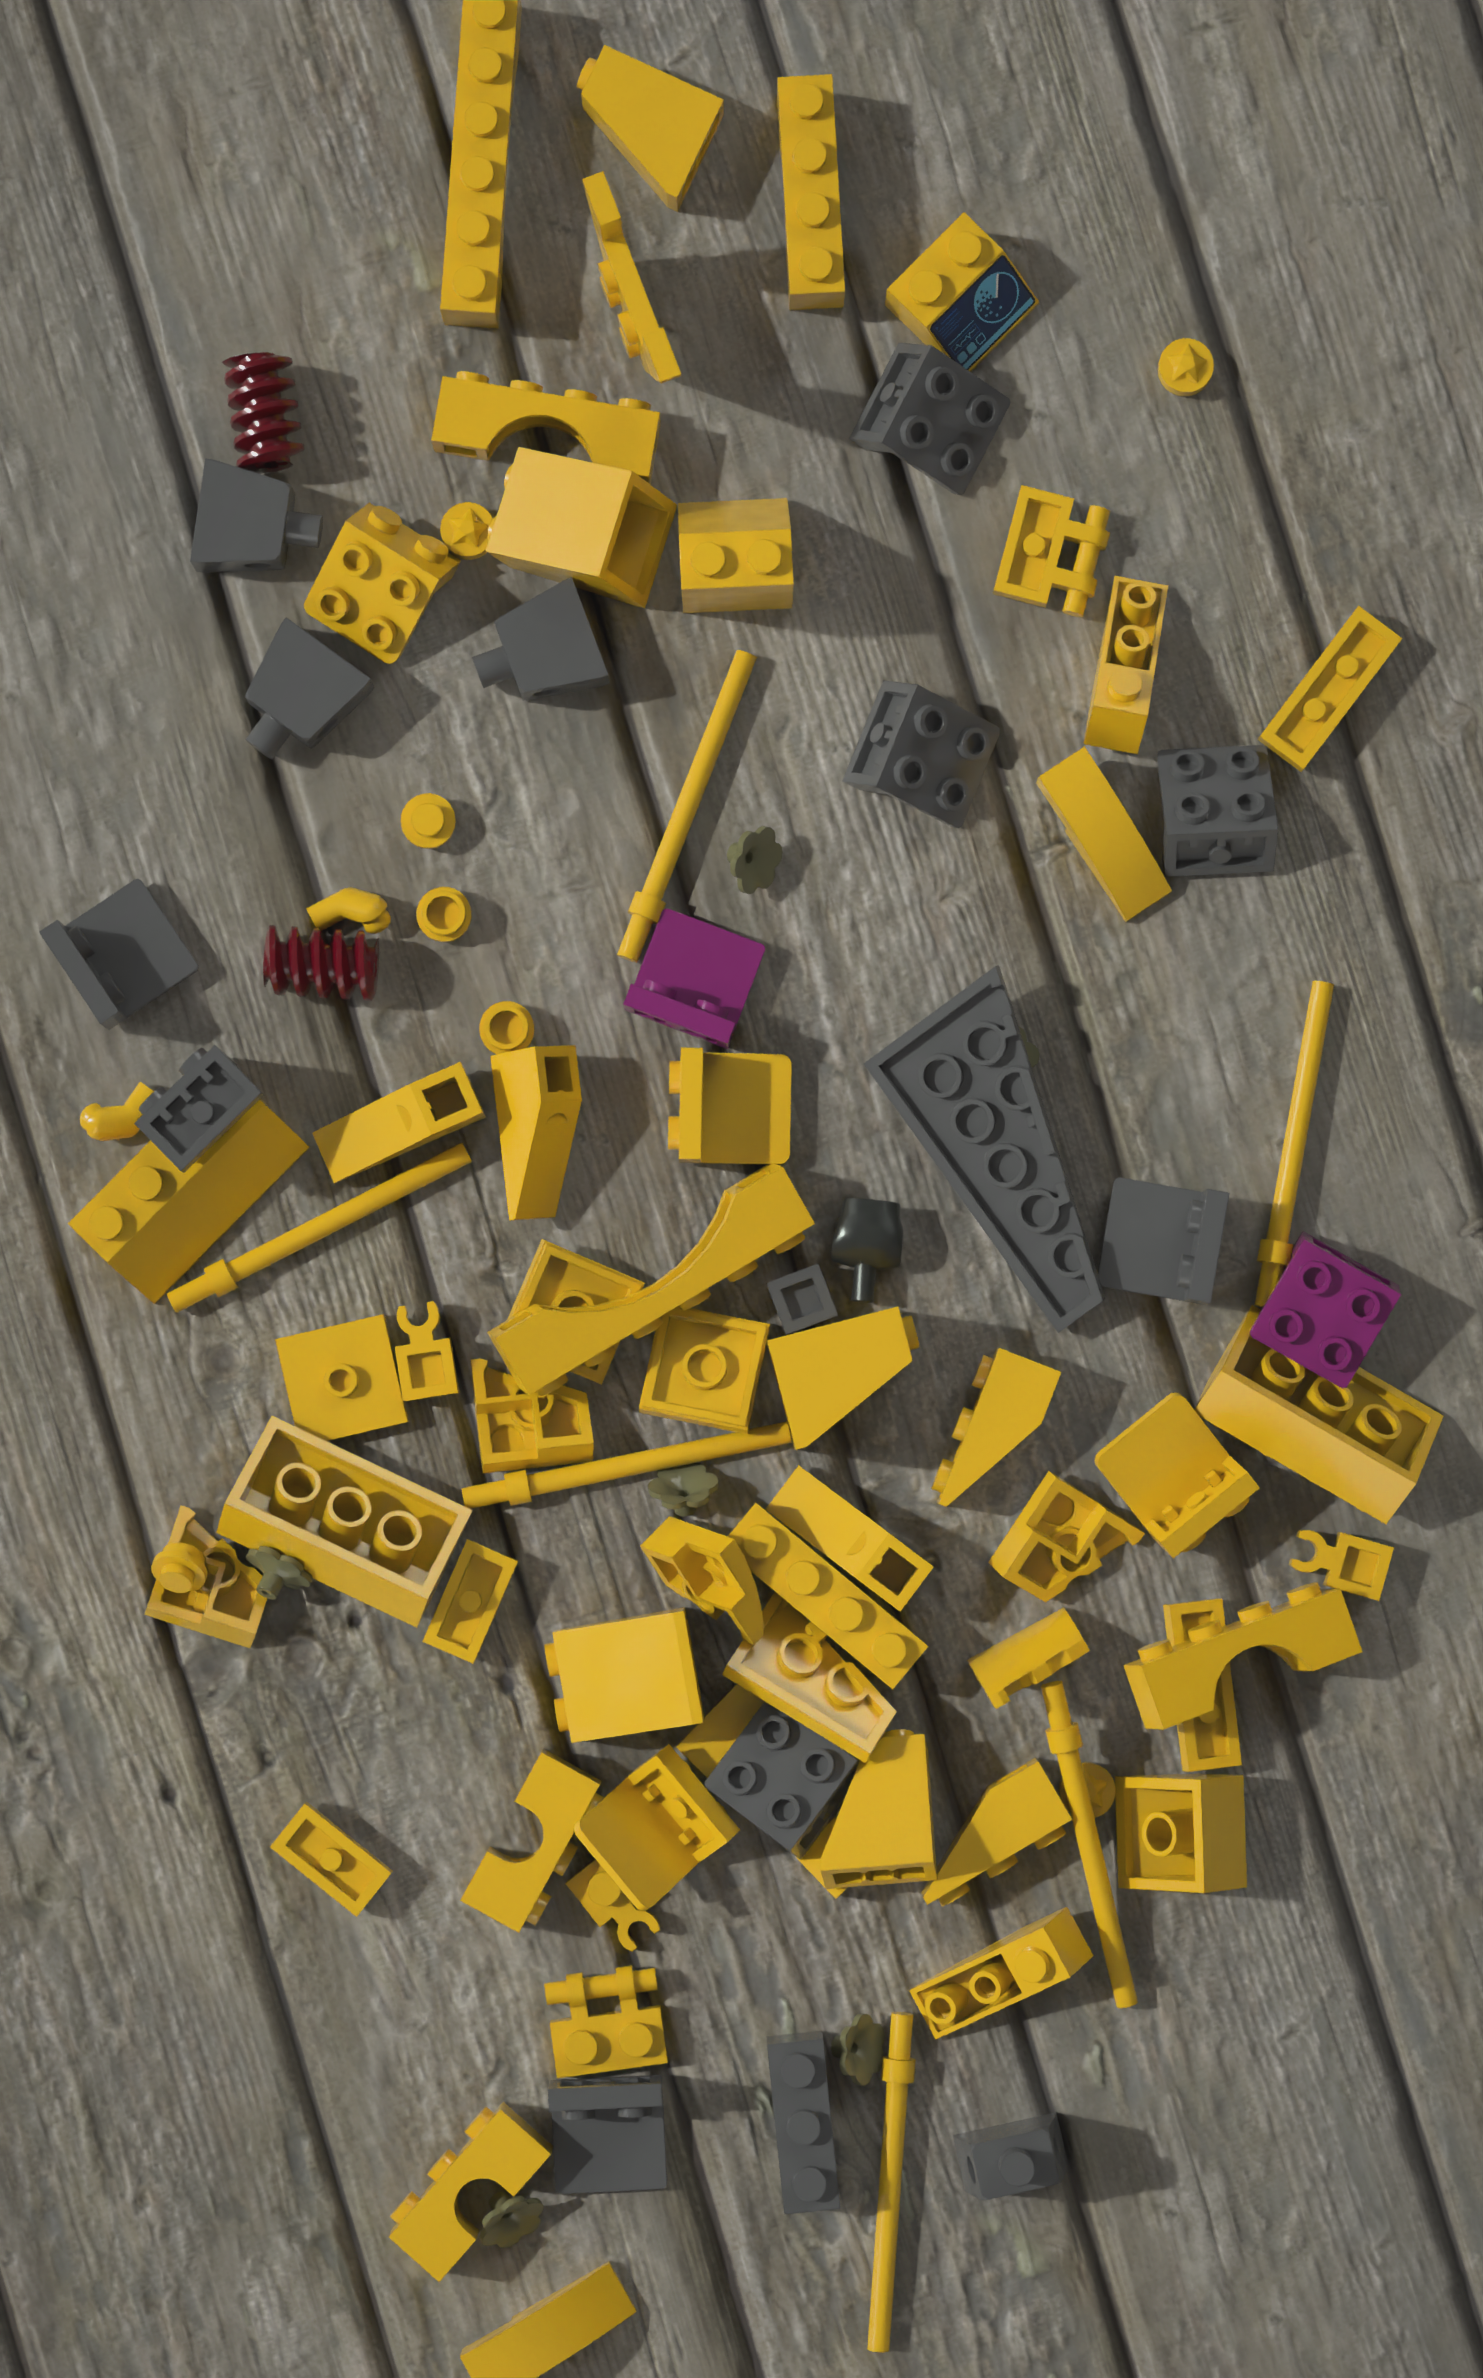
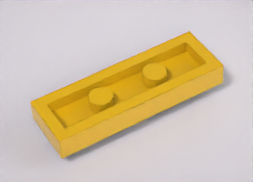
[1257,605,1403,772]
[1163,1598,1242,1772]

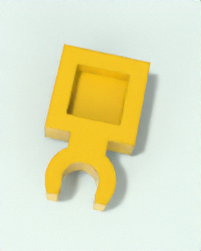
[395,1301,459,1402]
[1288,1530,1394,1601]
[565,1859,660,1952]

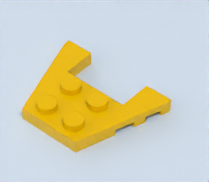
[582,171,682,384]

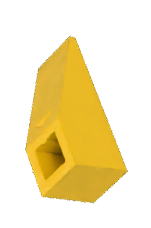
[1084,576,1168,755]
[490,1045,582,1221]
[312,1062,486,1184]
[931,1348,1061,1507]
[765,1465,934,1612]
[921,1758,1072,1906]
[909,1907,1094,2040]

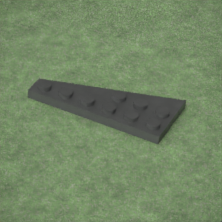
[864,965,1105,1333]

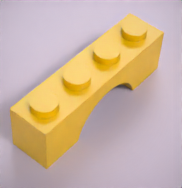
[777,74,845,310]
[431,371,661,484]
[728,1502,928,1689]
[1123,1582,1363,1730]

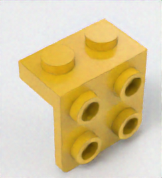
[304,502,461,664]
[668,1047,792,1165]
[1095,1392,1260,1559]
[574,1744,740,1911]

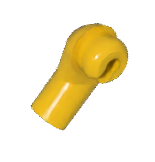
[306,887,391,934]
[80,1082,154,1141]

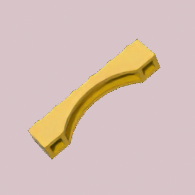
[440,0,522,329]
[487,1163,815,1396]

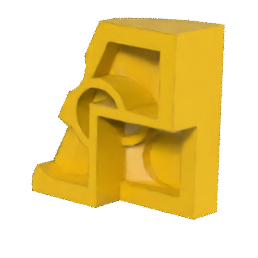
[471,1358,594,1473]
[988,1471,1145,1603]
[144,1505,267,1648]
[640,1516,764,1645]
[967,1607,1090,1709]

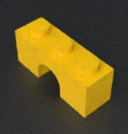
[460,1749,604,1933]
[389,2102,553,2282]

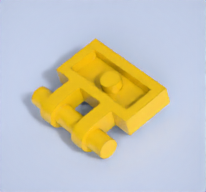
[993,485,1110,617]
[544,1965,668,2078]

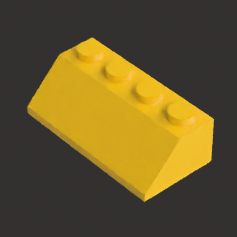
[68,1099,310,1304]
[1194,1305,1444,1524]
[216,1416,473,1628]

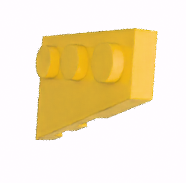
[722,1592,897,1763]

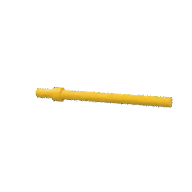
[617,650,757,963]
[1254,981,1334,1307]
[166,1143,472,1313]
[461,1421,792,1509]
[1041,1681,1138,2008]
[867,2012,916,2353]

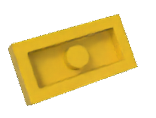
[422,1539,519,1664]
[270,1802,393,1917]

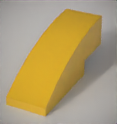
[1036,746,1172,922]
[460,2261,637,2378]

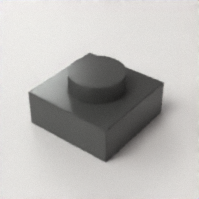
[766,1264,838,1335]

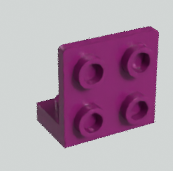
[623,908,765,1049]
[1250,1231,1402,1388]

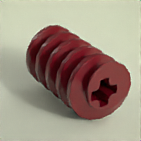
[222,352,305,474]
[263,925,379,1001]

